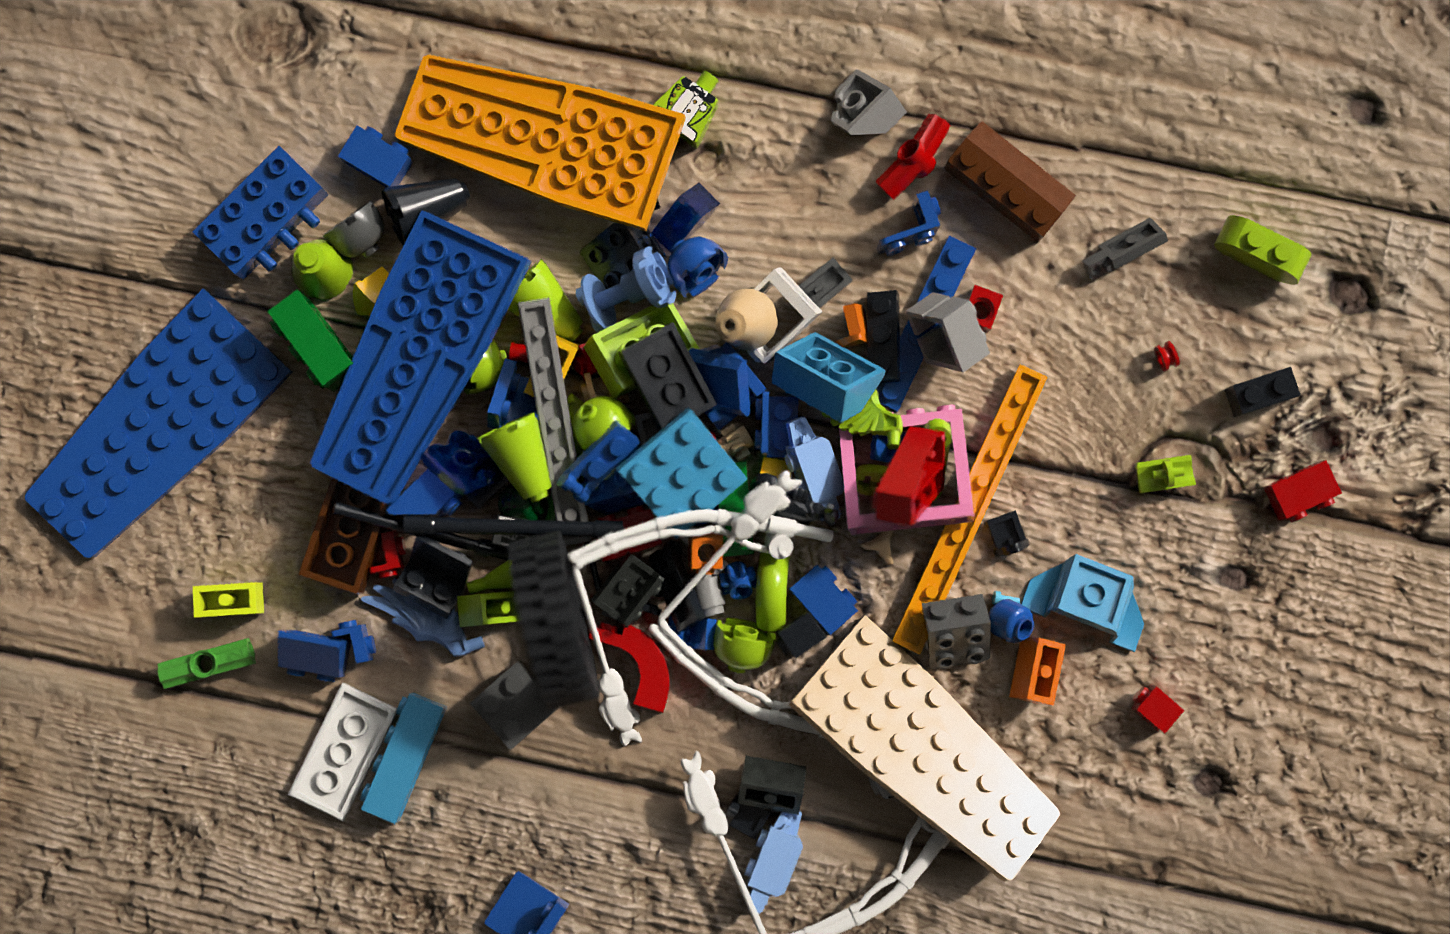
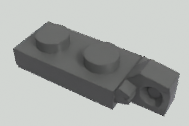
[1082,218,1168,280]

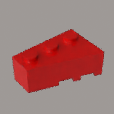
[872,426,945,526]

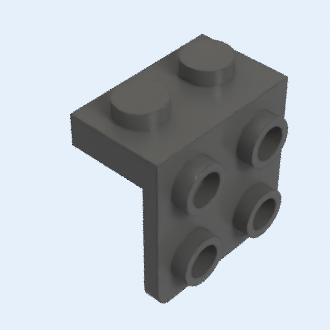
[922,594,990,669]

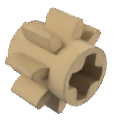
[717,424,754,462]

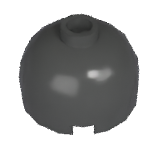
[323,201,385,258]

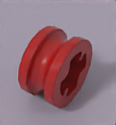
[1154,341,1180,372]

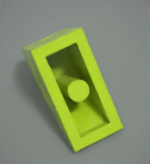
[457,591,520,627]

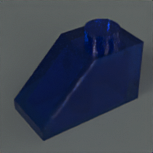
[651,182,720,253]

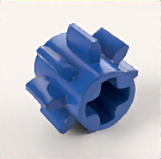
[719,561,757,600]

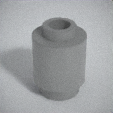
[693,574,726,617]

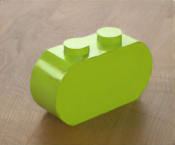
[1214,215,1312,285]

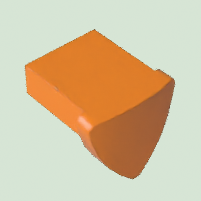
[835,303,867,348]

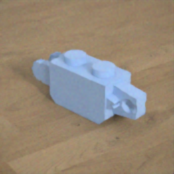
[785,417,844,521]
[744,811,803,914]

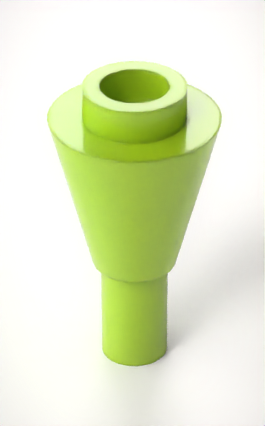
[467,560,513,594]

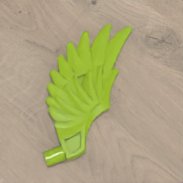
[822,389,903,449]

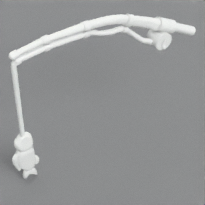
[648,471,825,739]
[567,509,833,747]
[681,751,950,934]

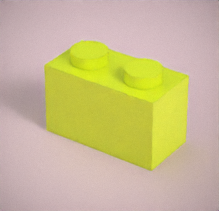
[193,582,264,617]

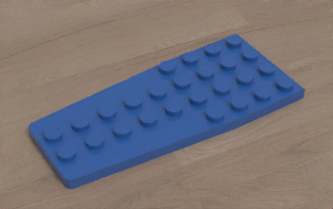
[311,210,531,505]
[25,288,293,558]

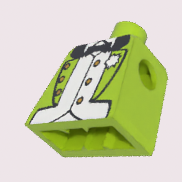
[653,71,719,149]

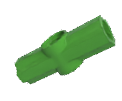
[157,638,256,689]

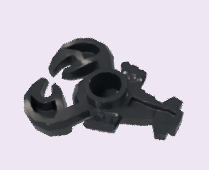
[749,473,839,526]

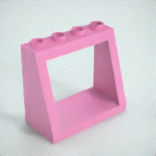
[839,405,974,535]

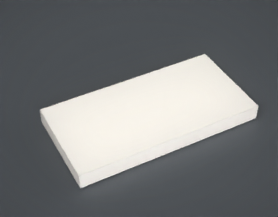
[288,683,397,822]

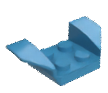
[1021,554,1144,652]

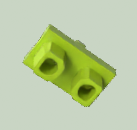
[1135,455,1196,494]

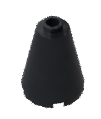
[381,178,470,246]

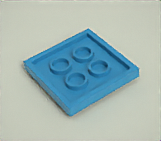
[616,408,747,540]

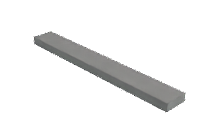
[518,297,591,545]

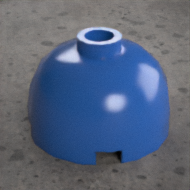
[667,236,728,297]

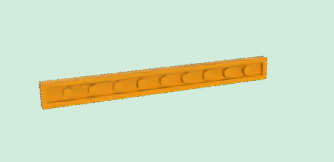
[892,364,1047,655]

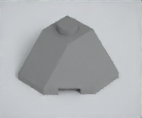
[831,69,907,135]

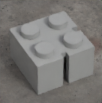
[905,292,990,372]

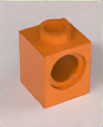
[688,529,723,574]

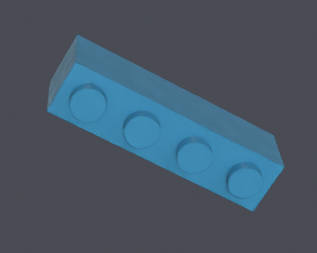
[360,693,447,824]

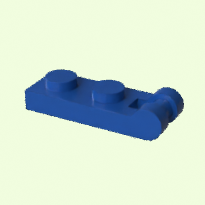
[557,420,640,504]

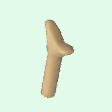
[860,531,894,565]

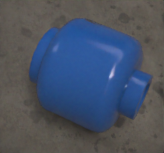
[988,599,1034,644]

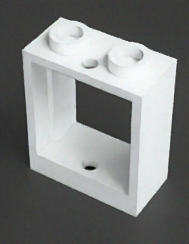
[747,267,822,364]

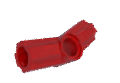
[875,114,950,200]

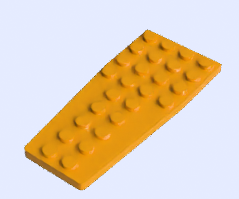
[395,55,686,231]

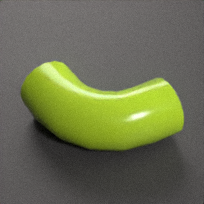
[755,552,790,632]

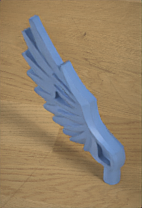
[361,578,485,657]

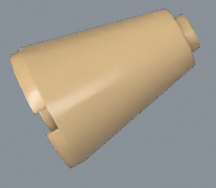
[716,289,778,350]

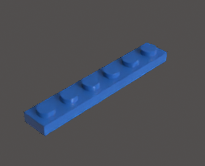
[876,235,977,412]

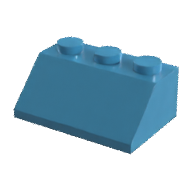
[771,332,885,423]

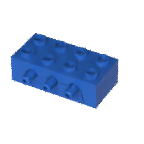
[192,146,329,280]

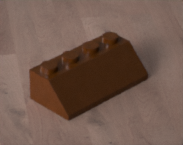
[944,121,1076,243]

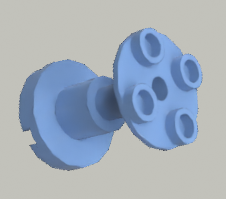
[576,246,676,332]

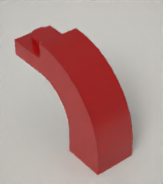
[589,622,670,713]

